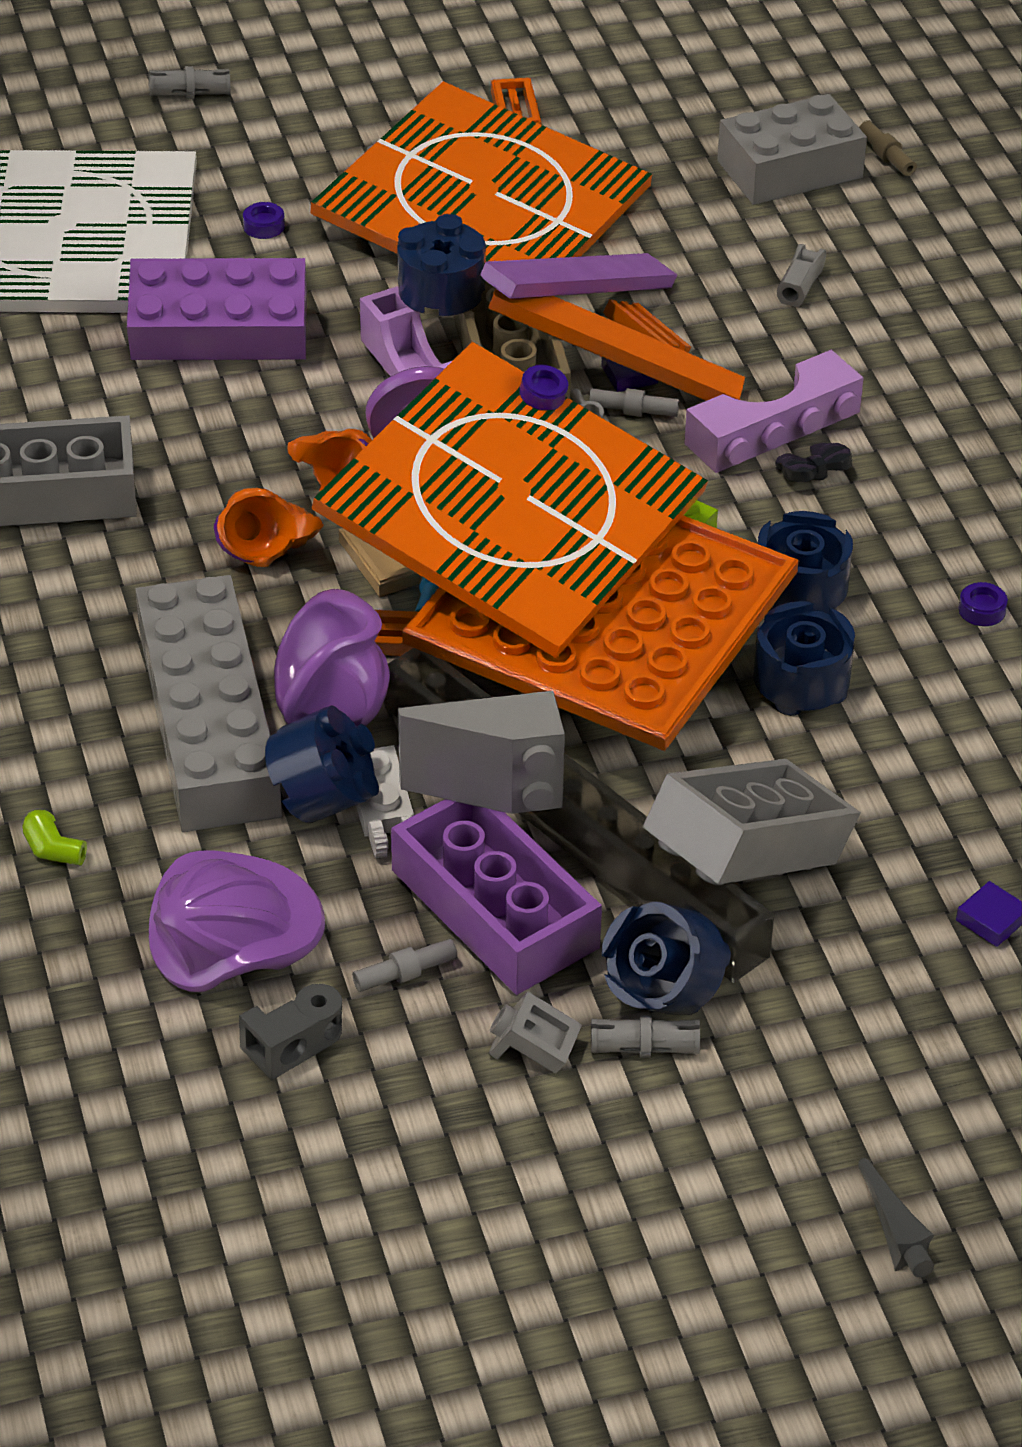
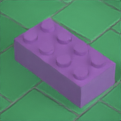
[127,258,307,360]
[391,799,602,995]

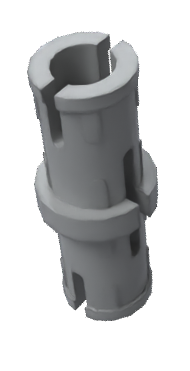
[149,66,231,99]
[591,1015,700,1058]

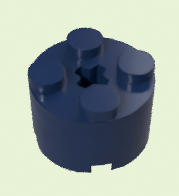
[397,214,486,316]
[758,511,853,614]
[753,601,855,716]
[265,705,379,823]
[602,902,731,1015]

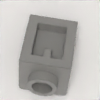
[488,991,582,1074]

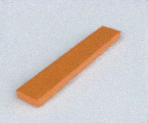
[488,288,745,401]

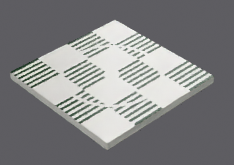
[0,150,197,313]

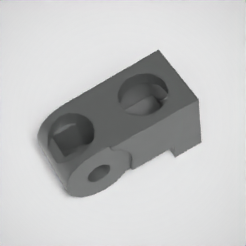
[239,984,342,1081]

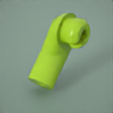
[23,810,87,866]

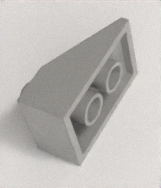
[398,691,565,814]

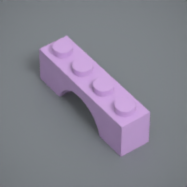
[360,286,452,376]
[684,350,864,473]

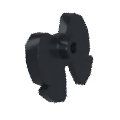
[775,443,852,482]

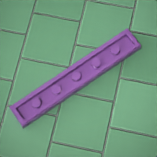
[480,253,677,299]

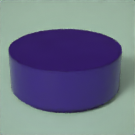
[243,202,285,239]
[519,365,569,411]
[958,582,1008,626]

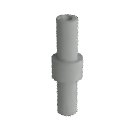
[589,388,680,417]
[352,939,458,992]

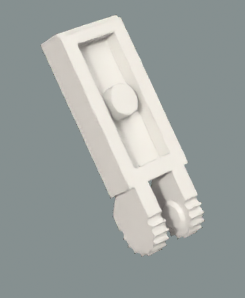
[356,745,414,859]

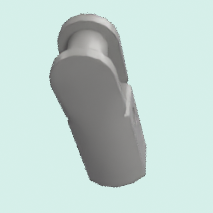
[776,244,826,307]

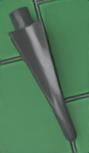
[858,1158,934,1277]

